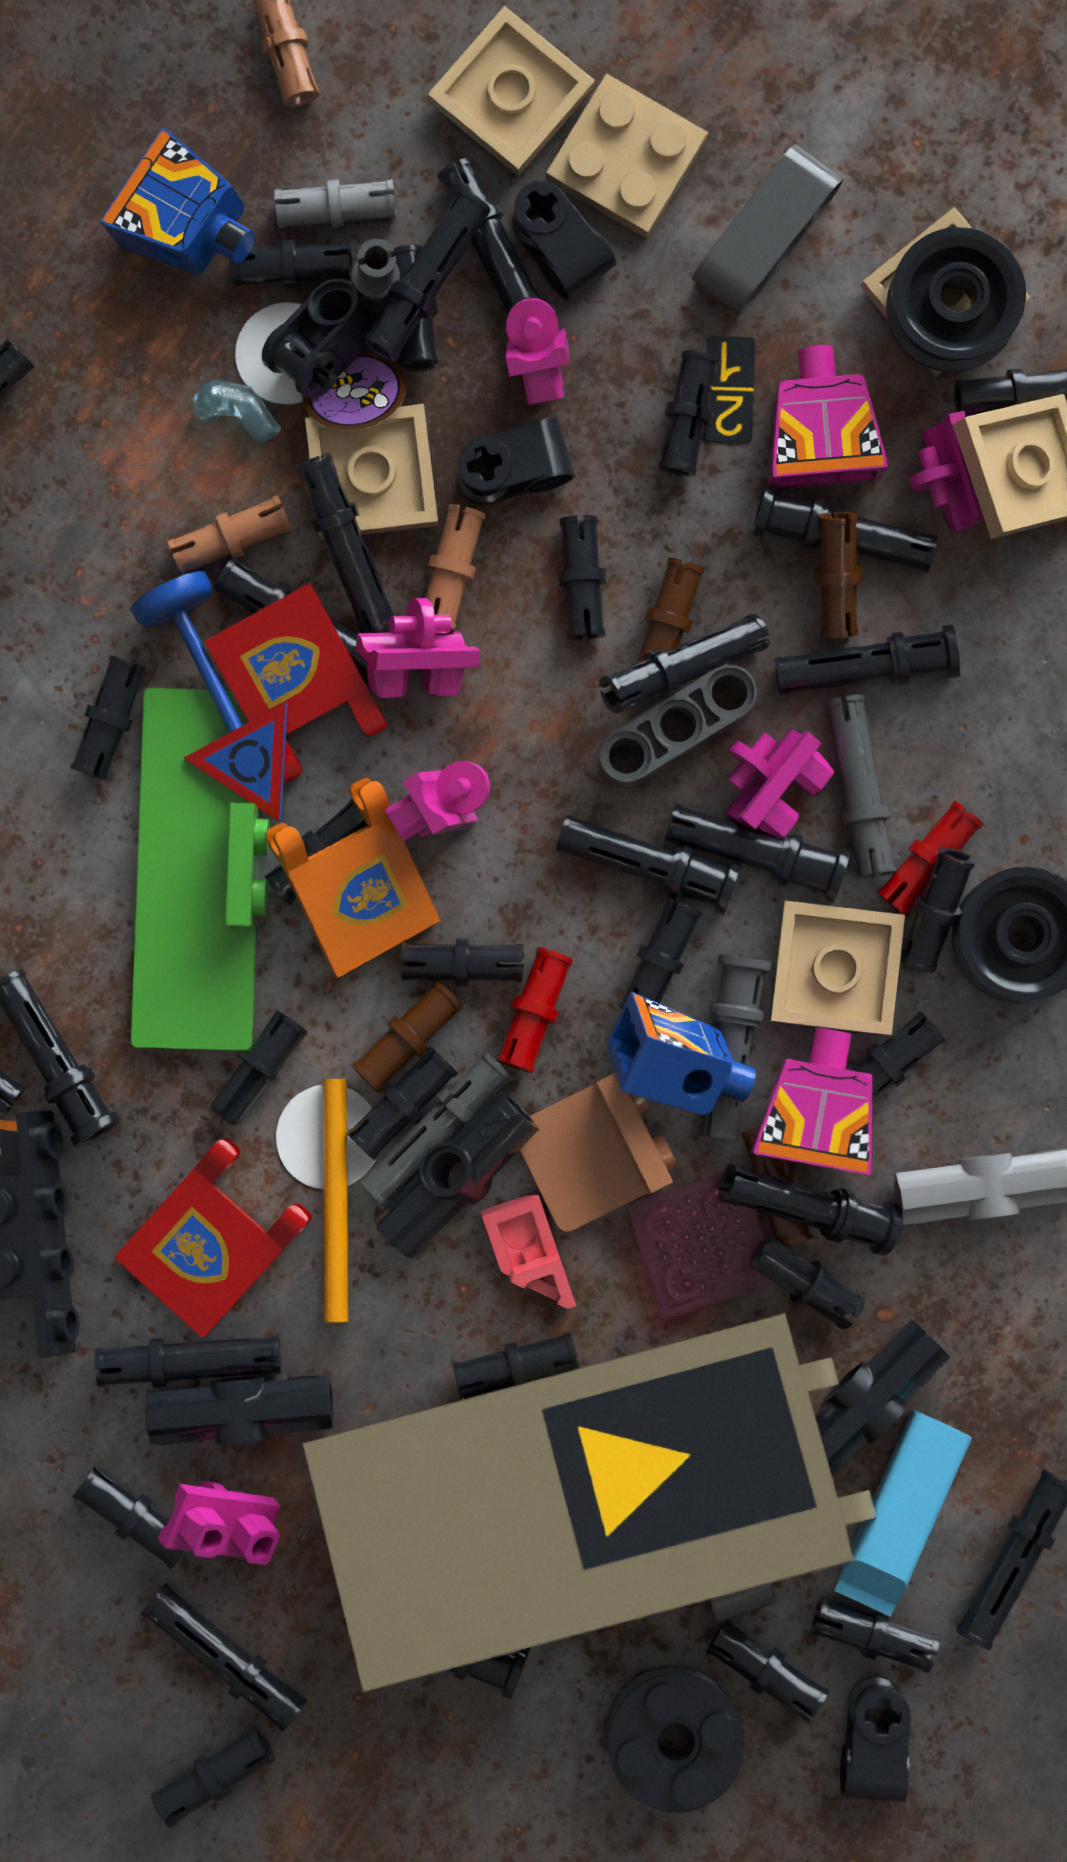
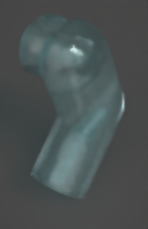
[192,379,282,445]

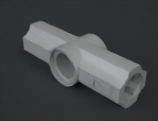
[894,1148,1067,1225]

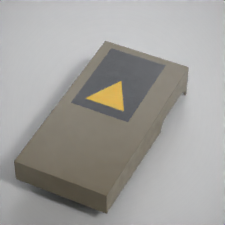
[303,1314,877,1692]

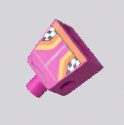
[768,345,888,489]
[751,1027,872,1175]

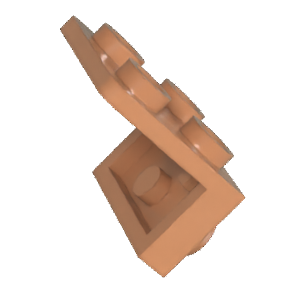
[520,1073,678,1232]

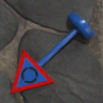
[130,571,288,822]

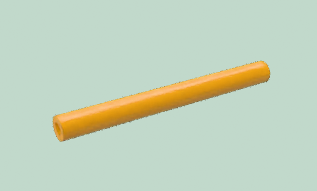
[323,1079,348,1322]

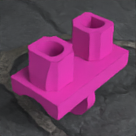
[506,298,569,404]
[908,411,984,534]
[356,598,480,698]
[724,729,834,839]
[385,761,491,841]
[158,1481,281,1565]

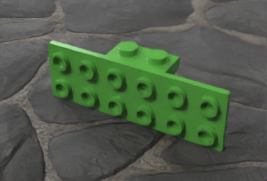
[131,688,270,1051]

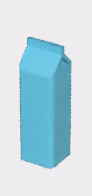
[834,1409,972,1617]

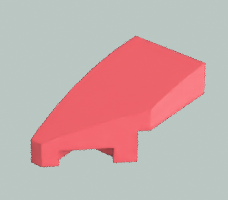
[481,1191,576,1309]

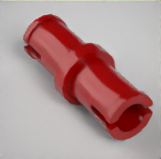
[876,800,984,917]
[496,947,574,1074]

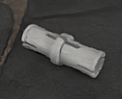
[274,179,396,229]

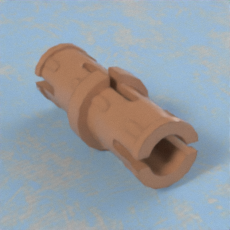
[251,0,320,107]
[167,495,293,575]
[425,504,486,630]

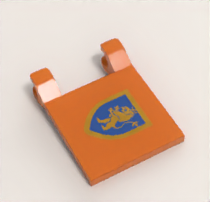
[265,778,441,978]

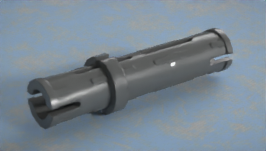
[826,694,896,879]
[359,1051,514,1207]

